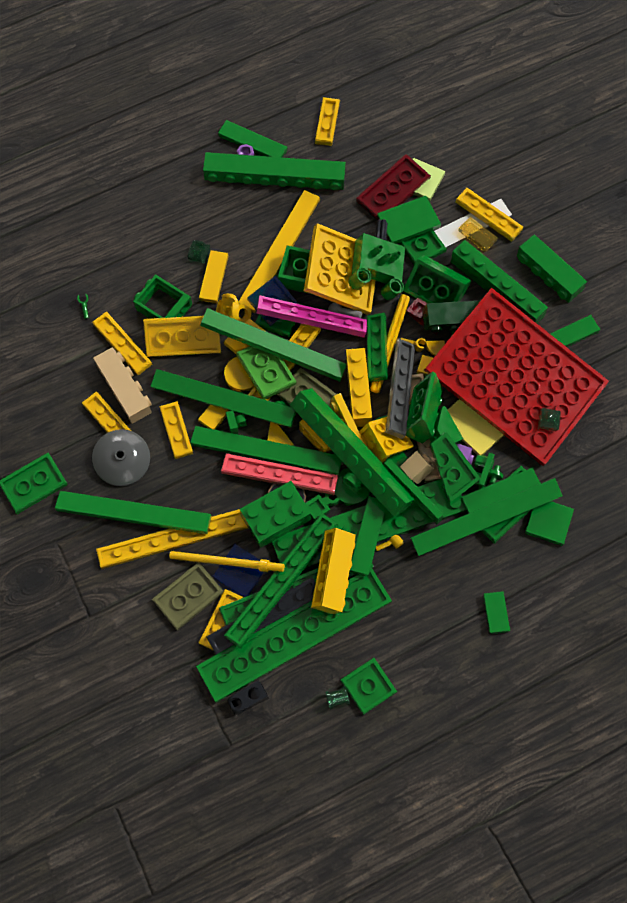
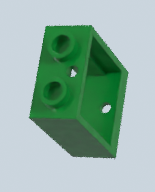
[133,274,192,319]

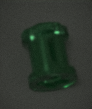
[325,686,350,710]

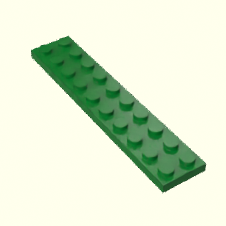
[272,479,467,569]
[196,567,392,703]

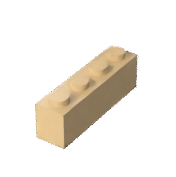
[93,347,152,424]

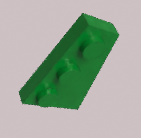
[430,432,481,502]

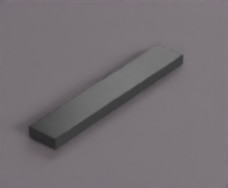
[385,339,415,439]

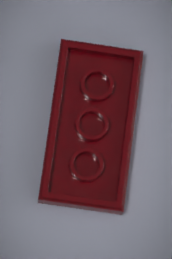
[356,154,431,220]

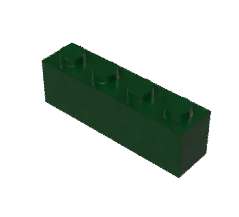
[422,301,480,333]

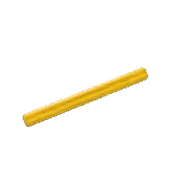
[370,294,410,393]

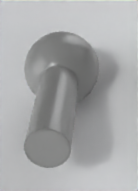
[328,303,362,318]

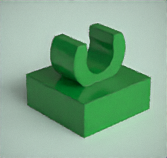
[226,410,247,434]

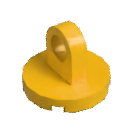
[216,293,251,323]

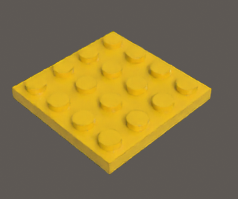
[304,223,376,315]

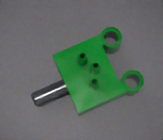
[348,219,405,300]

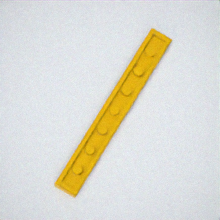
[238,190,320,313]
[96,509,248,569]

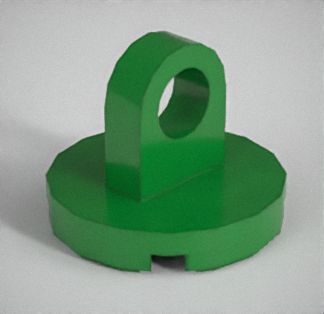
[334,468,370,506]

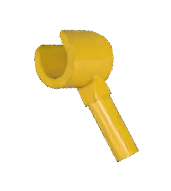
[400,338,426,352]
[376,535,404,551]

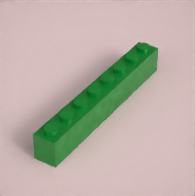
[203,152,346,190]
[290,388,416,516]

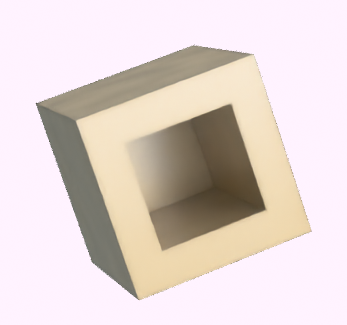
[400,451,435,484]

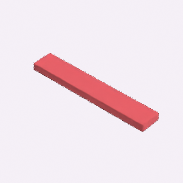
[221,454,338,495]

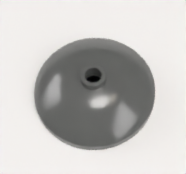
[92,429,150,486]

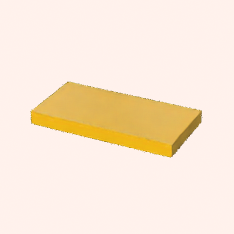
[143,316,221,357]

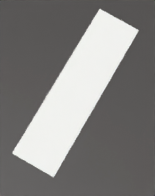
[434,199,512,247]

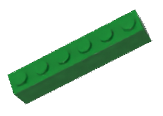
[450,240,548,324]

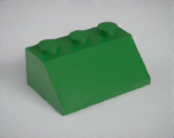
[403,255,471,303]
[406,371,442,444]

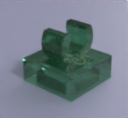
[187,240,211,264]
[538,408,561,431]

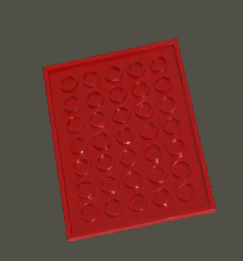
[424,288,609,466]

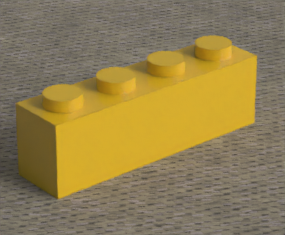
[346,348,372,427]
[311,528,356,614]

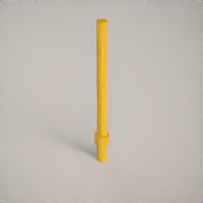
[169,551,285,572]

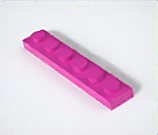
[256,296,367,337]

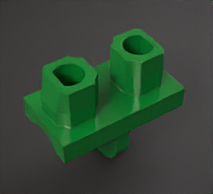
[474,453,504,490]

